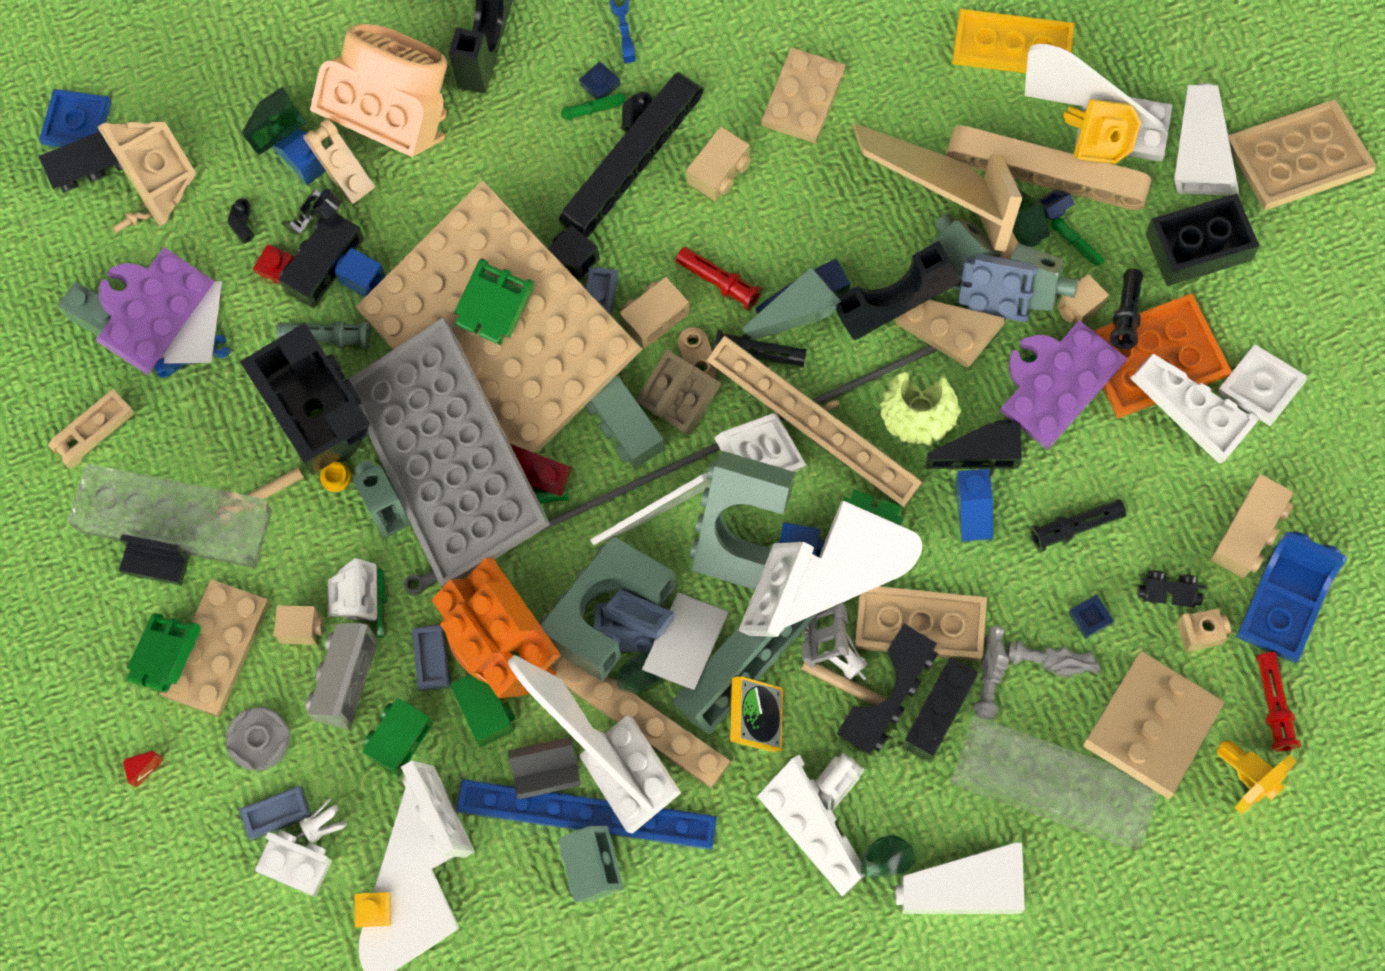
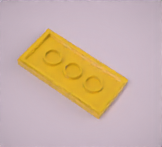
[952,9,1075,74]

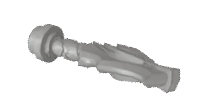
[974,626,1009,720]
[1007,640,1101,678]

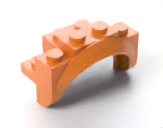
[432,558,561,698]

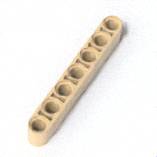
[945,125,1152,210]

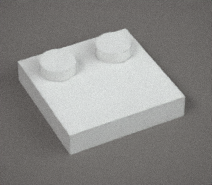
[1218,345,1307,426]

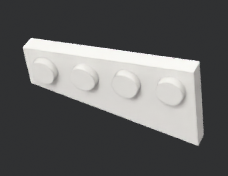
[1130,354,1260,463]
[757,755,867,896]

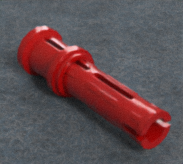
[675,246,762,311]
[1256,652,1301,752]

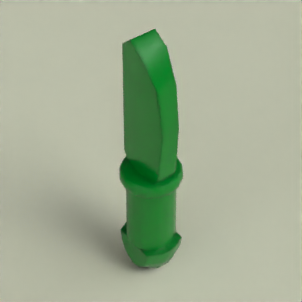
[561,93,626,120]
[1051,217,1105,266]
[376,568,387,638]

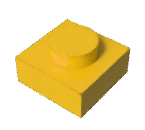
[354,892,391,928]

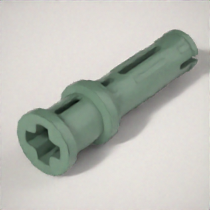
[277,321,371,349]

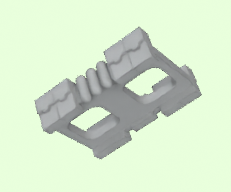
[802,602,849,667]

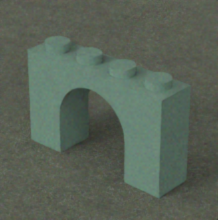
[690,451,796,589]
[539,536,677,681]

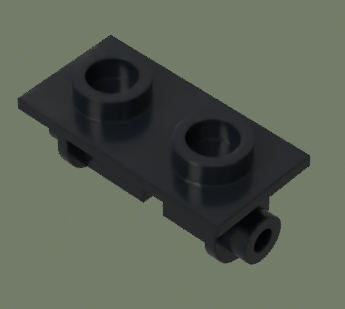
[1137,570,1206,608]

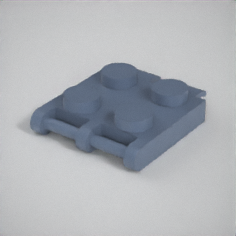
[959,254,1037,322]

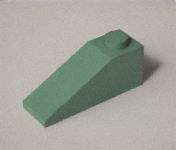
[742,267,841,339]

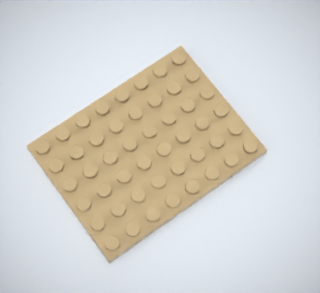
[356,180,642,453]

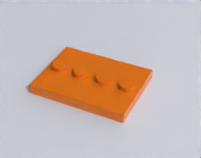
[1093,293,1232,419]

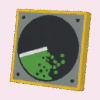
[730,676,783,752]

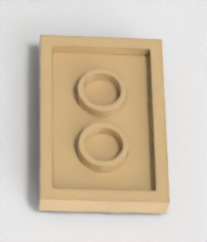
[761,47,846,143]

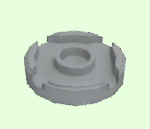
[226,707,291,771]

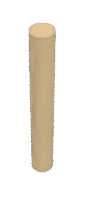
[216,467,304,522]
[801,662,887,706]

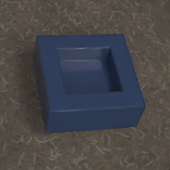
[579,61,621,99]
[1032,189,1075,219]
[1068,595,1114,640]

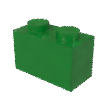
[450,674,516,747]
[362,697,434,777]

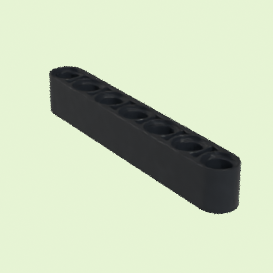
[559,72,704,237]

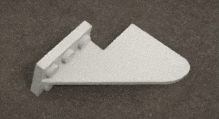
[1025,44,1173,162]
[738,501,922,637]
[508,655,681,833]
[359,761,475,971]

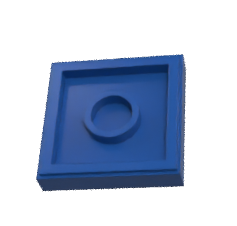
[39,89,112,147]

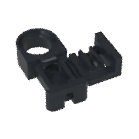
[281,189,341,234]

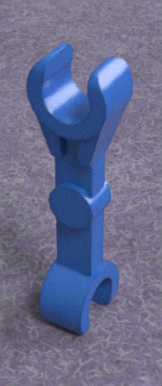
[610,0,636,63]
[154,335,230,378]

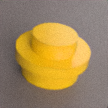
[320,462,351,492]

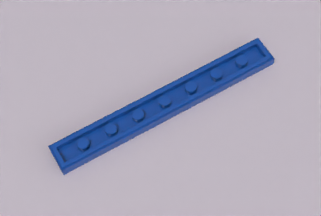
[456,779,717,850]

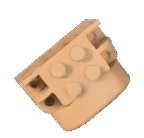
[310,24,447,157]

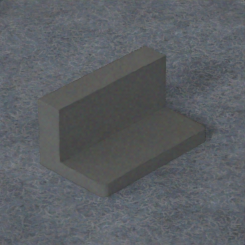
[508,737,580,799]

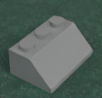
[306,623,378,730]

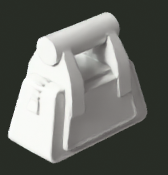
[328,558,377,621]
[815,752,865,811]

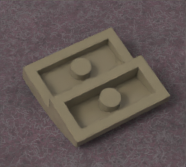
[636,349,722,435]

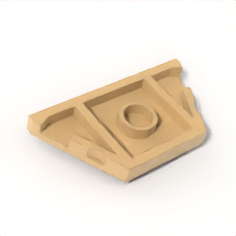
[98,122,196,227]

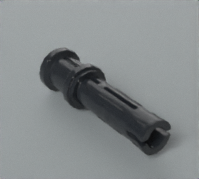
[1110,268,1143,349]
[714,329,807,368]
[1030,499,1126,552]

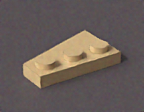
[894,300,1005,368]

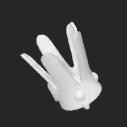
[824,633,868,680]
[297,798,347,843]

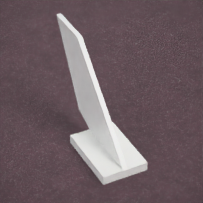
[590,412,806,545]

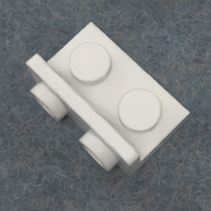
[255,830,332,897]

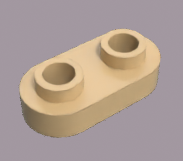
[678,327,717,379]

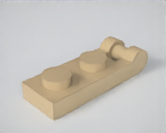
[303,118,375,204]
[49,389,135,468]

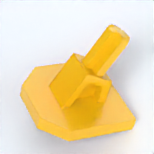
[1063,99,1141,164]
[1217,740,1297,815]

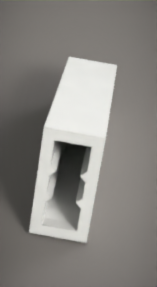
[1174,83,1239,195]
[895,843,1025,914]

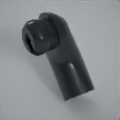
[621,91,652,132]
[228,198,255,244]

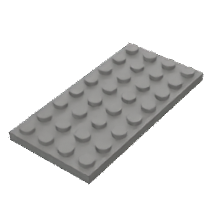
[349,318,550,587]

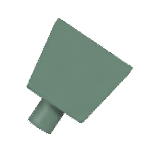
[930,214,1002,290]
[1010,243,1079,311]
[353,461,411,539]

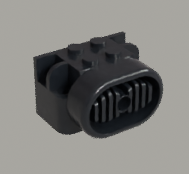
[240,323,371,475]

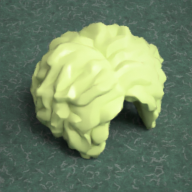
[880,371,961,446]

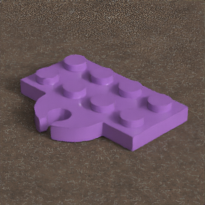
[96,247,215,375]
[1000,320,1128,450]

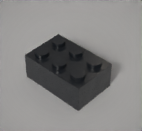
[1145,193,1259,286]

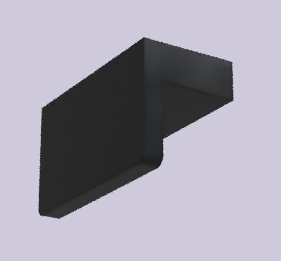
[119,534,190,586]

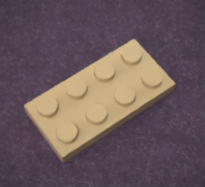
[160,579,270,718]
[855,586,987,662]

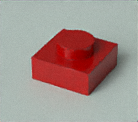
[253,244,294,285]

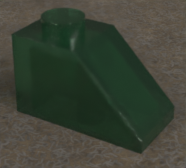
[241,86,307,155]
[1012,190,1051,247]

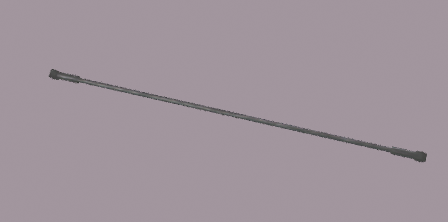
[404,318,1006,596]

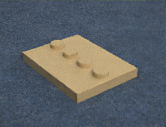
[1228,99,1377,211]
[1083,651,1225,799]

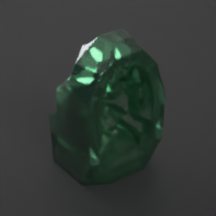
[616,648,667,693]
[861,834,915,880]

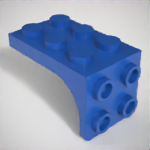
[1236,531,1347,664]

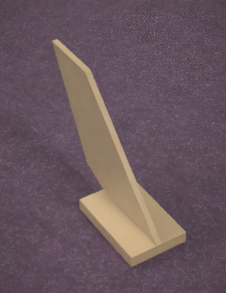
[853,123,1022,252]

